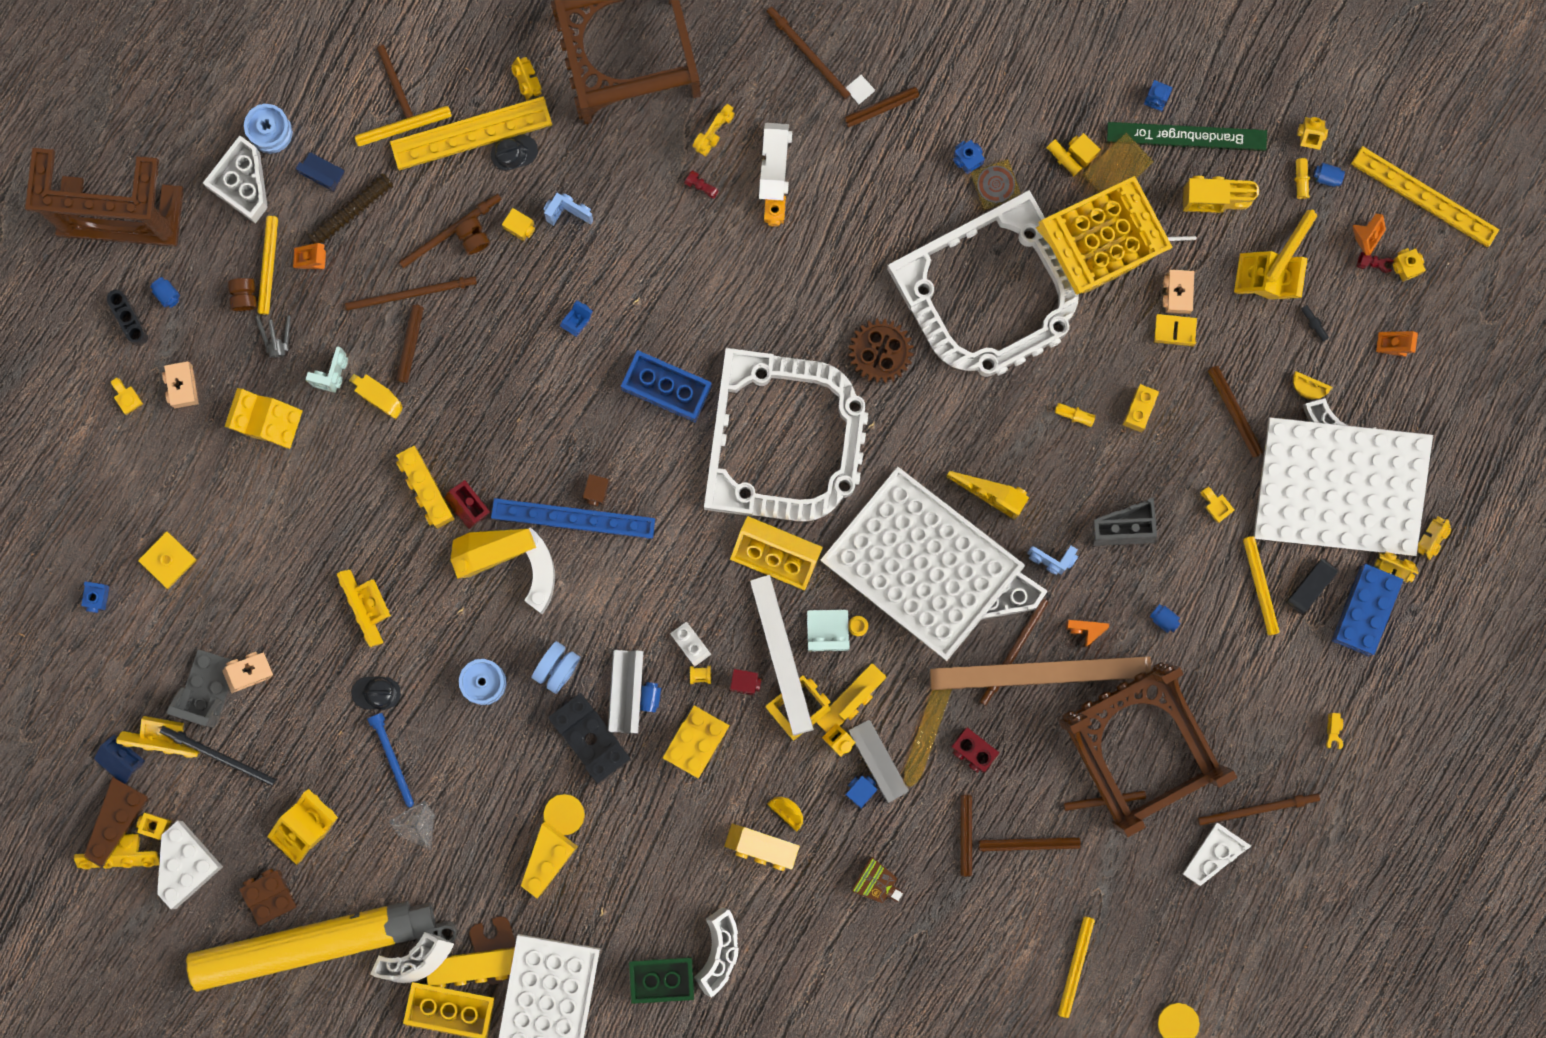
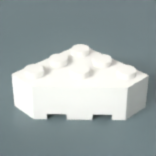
[203,136,268,223]
[981,573,1047,620]
[157,821,223,910]

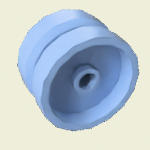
[244,104,293,154]
[531,641,581,694]
[459,659,507,705]

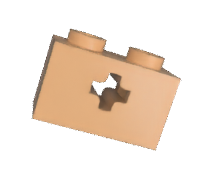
[1163,270,1194,315]
[162,362,199,408]
[222,652,273,693]

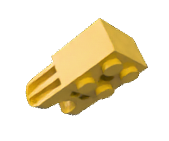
[1183,176,1259,213]

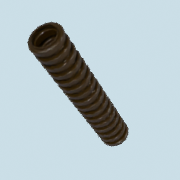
[307,173,393,244]

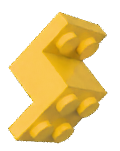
[1234,251,1307,300]
[224,388,303,449]
[663,705,730,779]
[267,789,338,865]

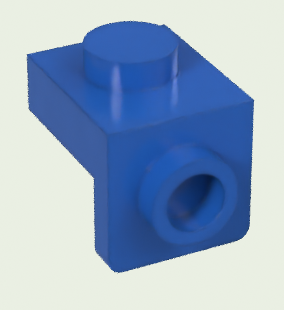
[560,300,593,337]

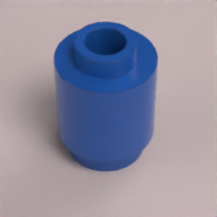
[1313,163,1345,187]
[150,277,180,308]
[1149,604,1181,633]
[640,682,662,712]

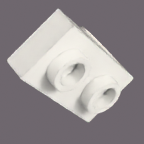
[670,621,711,667]

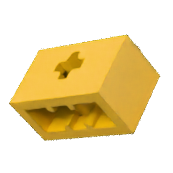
[1123,384,1159,432]

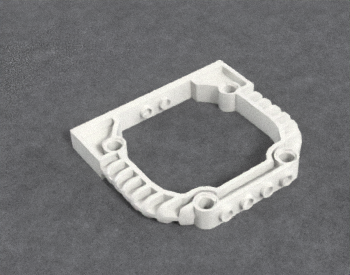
[887,190,1079,377]
[704,348,868,522]

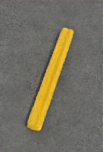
[355,106,451,146]
[1266,209,1317,283]
[257,216,278,315]
[1243,536,1279,635]
[1058,916,1095,1018]

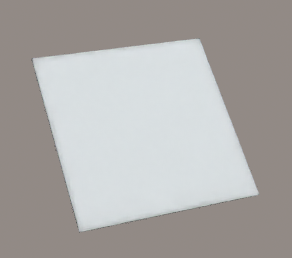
[846,75,875,104]

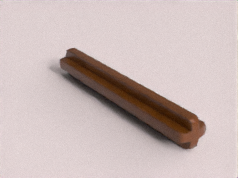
[845,87,919,127]
[396,305,424,383]
[961,795,972,877]

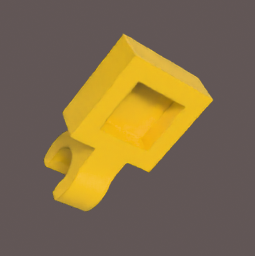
[110,377,143,415]
[1200,487,1234,523]
[1326,713,1343,749]

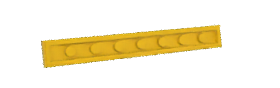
[1351,146,1499,248]

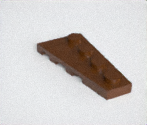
[84,777,148,868]

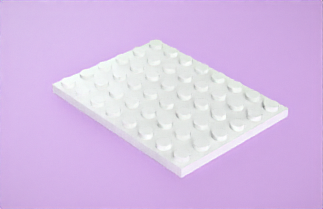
[1254,417,1433,556]
[821,467,1025,661]

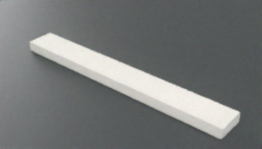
[750,575,814,736]

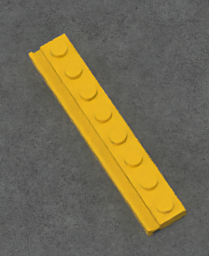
[390,96,552,170]

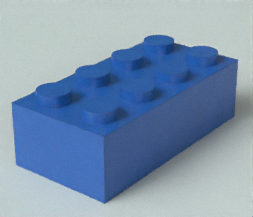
[621,350,712,423]
[1331,564,1404,656]

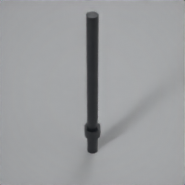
[159,726,275,786]

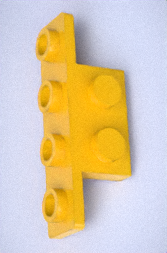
[337,570,391,647]
[816,664,886,733]
[116,716,200,758]
[74,834,160,869]

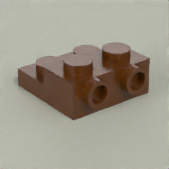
[239,869,297,926]

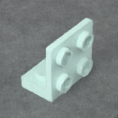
[306,347,348,393]
[807,610,849,651]

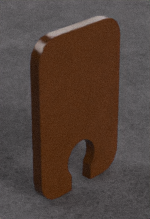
[469,916,516,985]

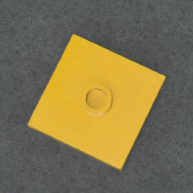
[138,532,197,589]

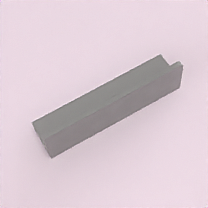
[608,650,643,733]
[848,720,908,803]

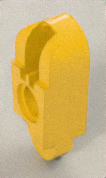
[349,374,403,419]

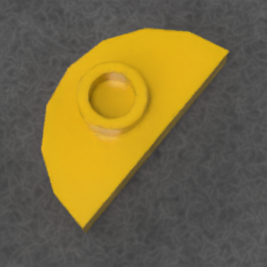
[1293,371,1332,400]
[767,797,803,832]

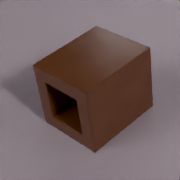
[583,474,610,507]

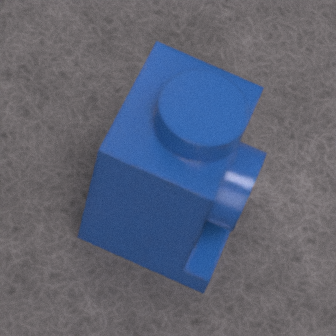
[1144,80,1173,112]
[81,582,110,613]

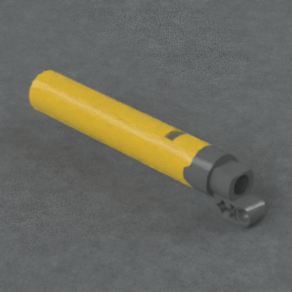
[186,901,457,992]

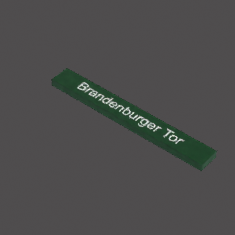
[1106,122,1267,151]

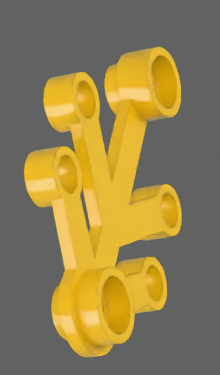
[692,104,735,157]

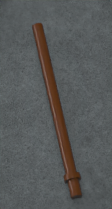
[345,276,477,311]

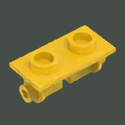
[511,57,542,101]
[1417,516,1451,560]
[1374,551,1419,583]

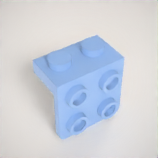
[543,193,593,226]
[1027,546,1078,575]

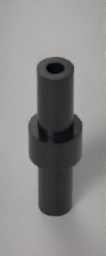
[1301,305,1329,342]

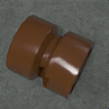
[454,218,491,255]
[228,278,257,312]

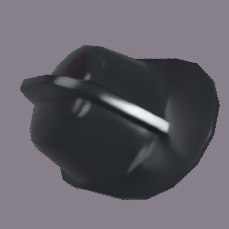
[491,135,538,171]
[351,677,401,710]

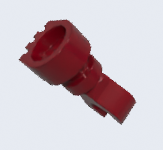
[684,170,718,199]
[1356,250,1395,273]

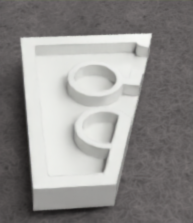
[1182,823,1251,886]

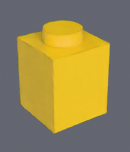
[1068,133,1101,168]
[502,208,535,241]

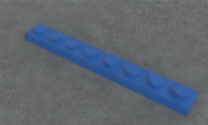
[491,498,656,539]

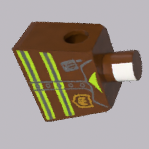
[851,857,903,903]

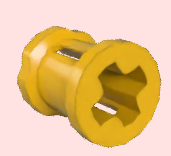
[690,666,711,684]

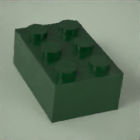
[629,957,695,1004]

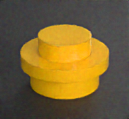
[848,616,868,636]

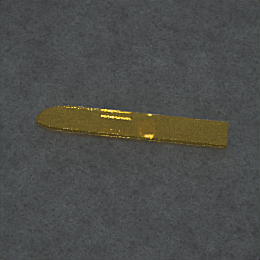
[904,689,952,787]

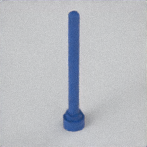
[367,713,414,808]

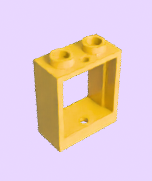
[765,676,831,741]

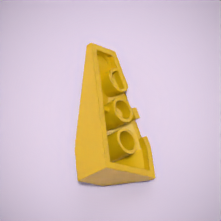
[946,471,1030,520]
[450,529,536,579]

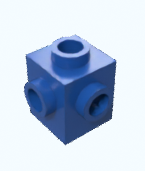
[953,140,985,175]

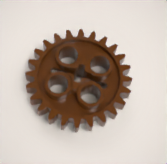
[848,319,914,384]

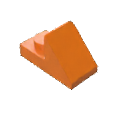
[1353,213,1386,256]
[293,243,326,269]
[1376,331,1418,357]
[1066,620,1109,647]

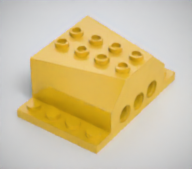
[1036,176,1172,295]

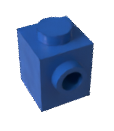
[845,776,877,808]

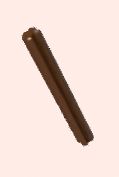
[1208,366,1263,457]
[978,837,1081,851]

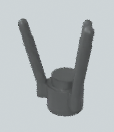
[255,315,291,358]

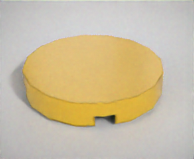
[543,794,585,835]
[1158,1003,1200,1038]

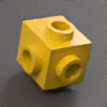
[1297,117,1328,150]
[1393,248,1426,282]

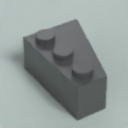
[1092,497,1157,546]

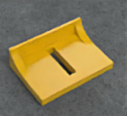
[1154,314,1197,346]

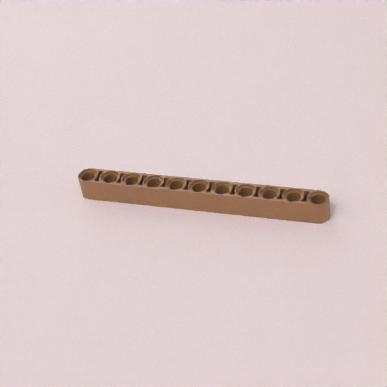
[930,657,1151,690]

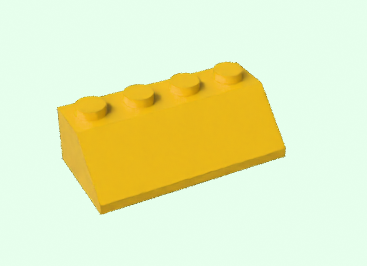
[730,516,823,590]
[403,982,494,1038]

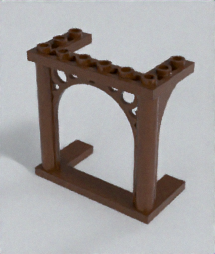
[550,0,701,125]
[25,148,184,247]
[1059,662,1237,837]

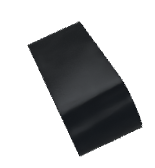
[107,290,148,346]
[1286,557,1339,615]

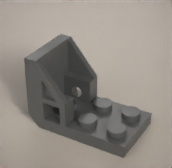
[167,649,232,728]

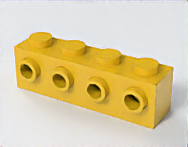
[396,446,455,529]

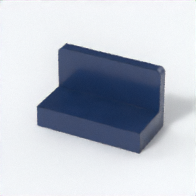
[295,153,345,192]
[94,735,145,784]

